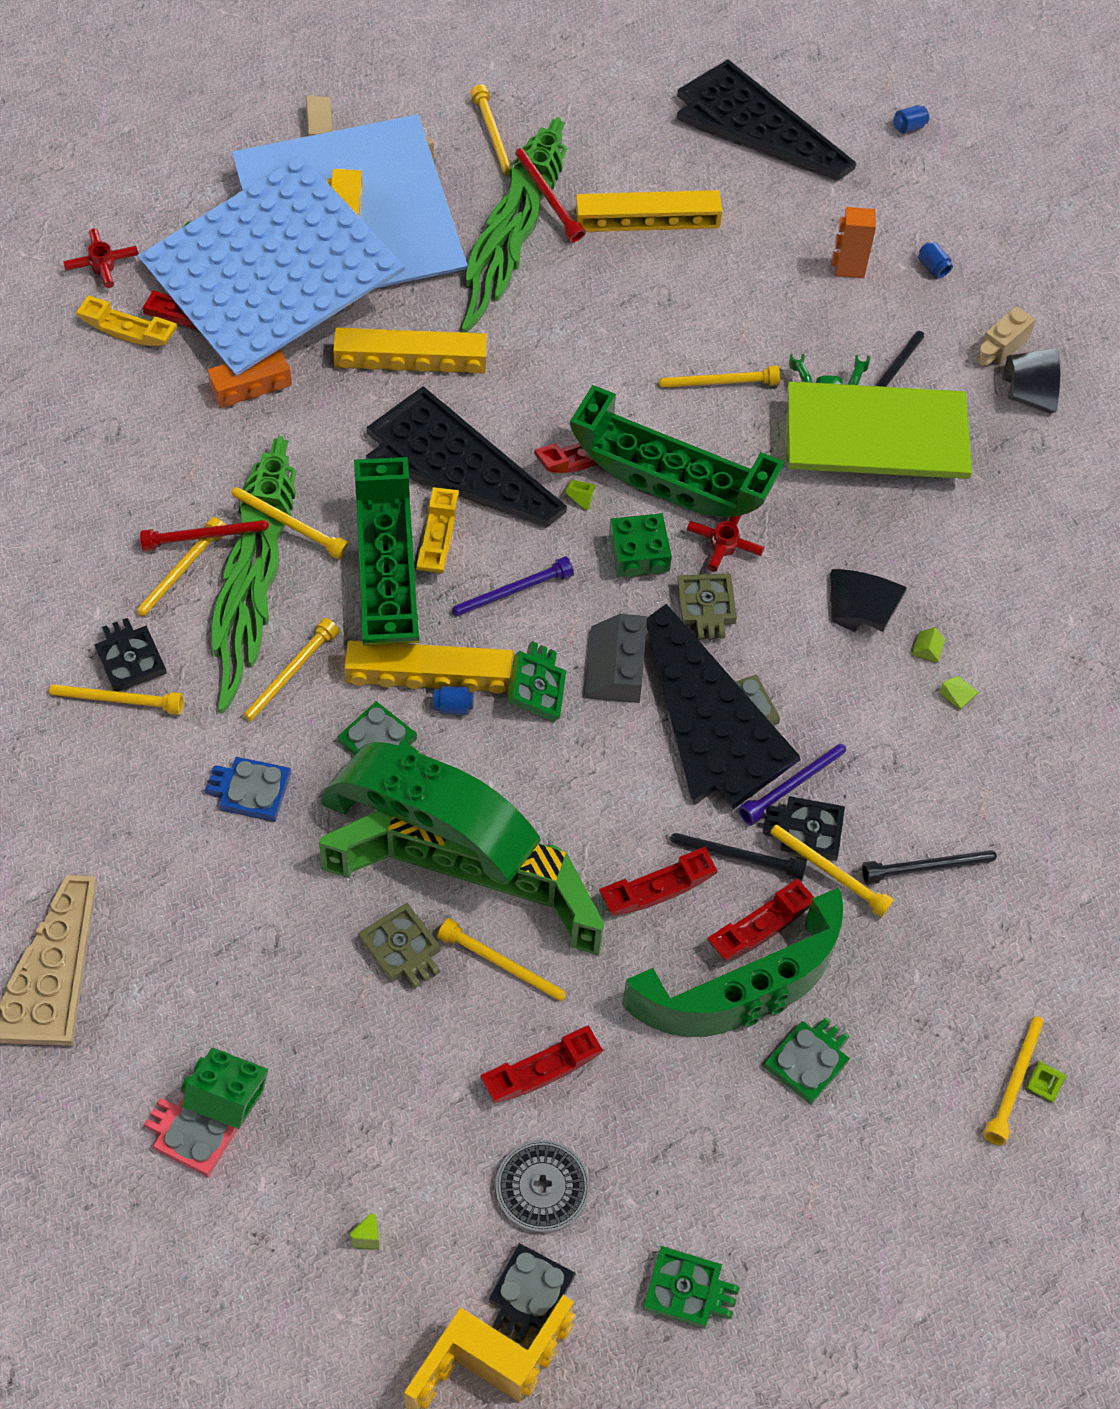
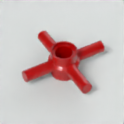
[63,228,139,288]
[687,515,765,572]

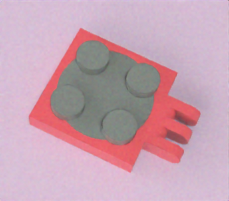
[144,1097,238,1178]

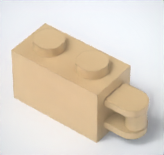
[977,306,1036,366]

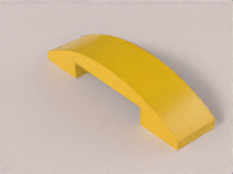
[76,295,178,346]
[416,487,459,573]

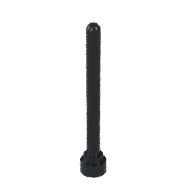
[875,330,924,387]
[670,833,807,882]
[862,850,997,885]

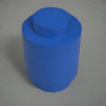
[893,105,929,134]
[918,242,953,278]
[433,686,474,715]

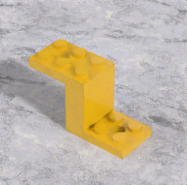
[404,1295,576,1409]

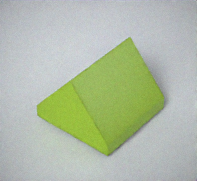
[912,627,945,663]
[350,1213,380,1250]

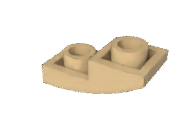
[306,96,332,136]

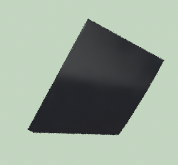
[1002,348,1061,414]
[830,569,907,632]

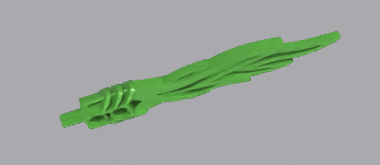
[462,117,567,333]
[212,436,296,714]

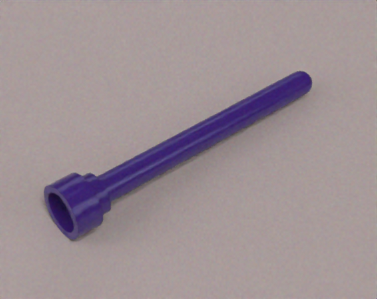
[452,556,574,616]
[738,744,846,826]

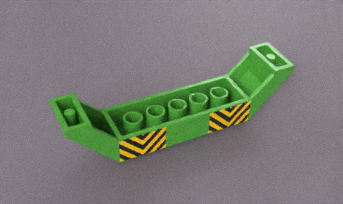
[319,811,604,956]

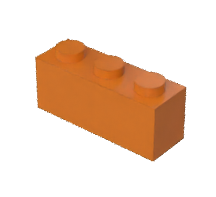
[831,207,876,278]
[207,349,292,408]

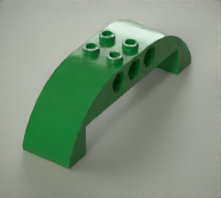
[570,385,785,517]
[354,457,419,646]
[321,742,541,884]
[622,888,843,1037]

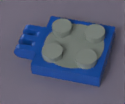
[205,757,291,822]

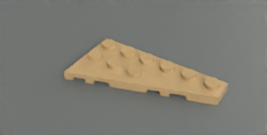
[0,875,98,1046]

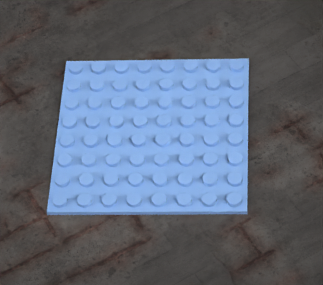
[232,114,468,289]
[137,155,405,376]

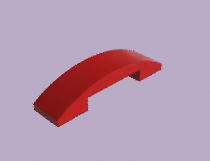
[534,443,598,473]
[599,847,718,916]
[707,879,815,962]
[480,1025,603,1103]

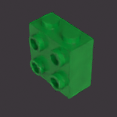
[609,513,672,577]
[181,1047,269,1129]

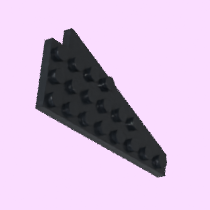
[677,59,856,180]
[366,386,567,527]
[646,603,801,810]

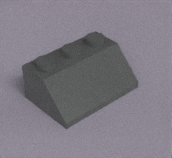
[585,614,647,703]

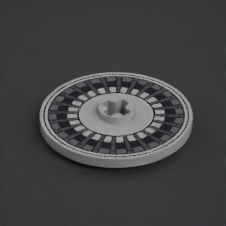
[495,1140,590,1233]

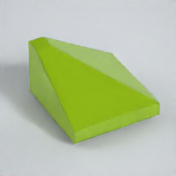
[565,479,596,510]
[940,675,978,710]
[1026,1060,1067,1103]

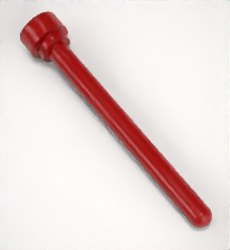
[515,148,586,243]
[140,520,269,552]

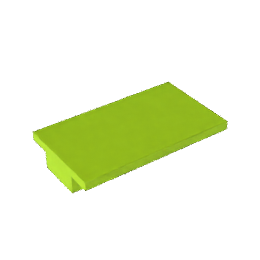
[785,381,972,479]

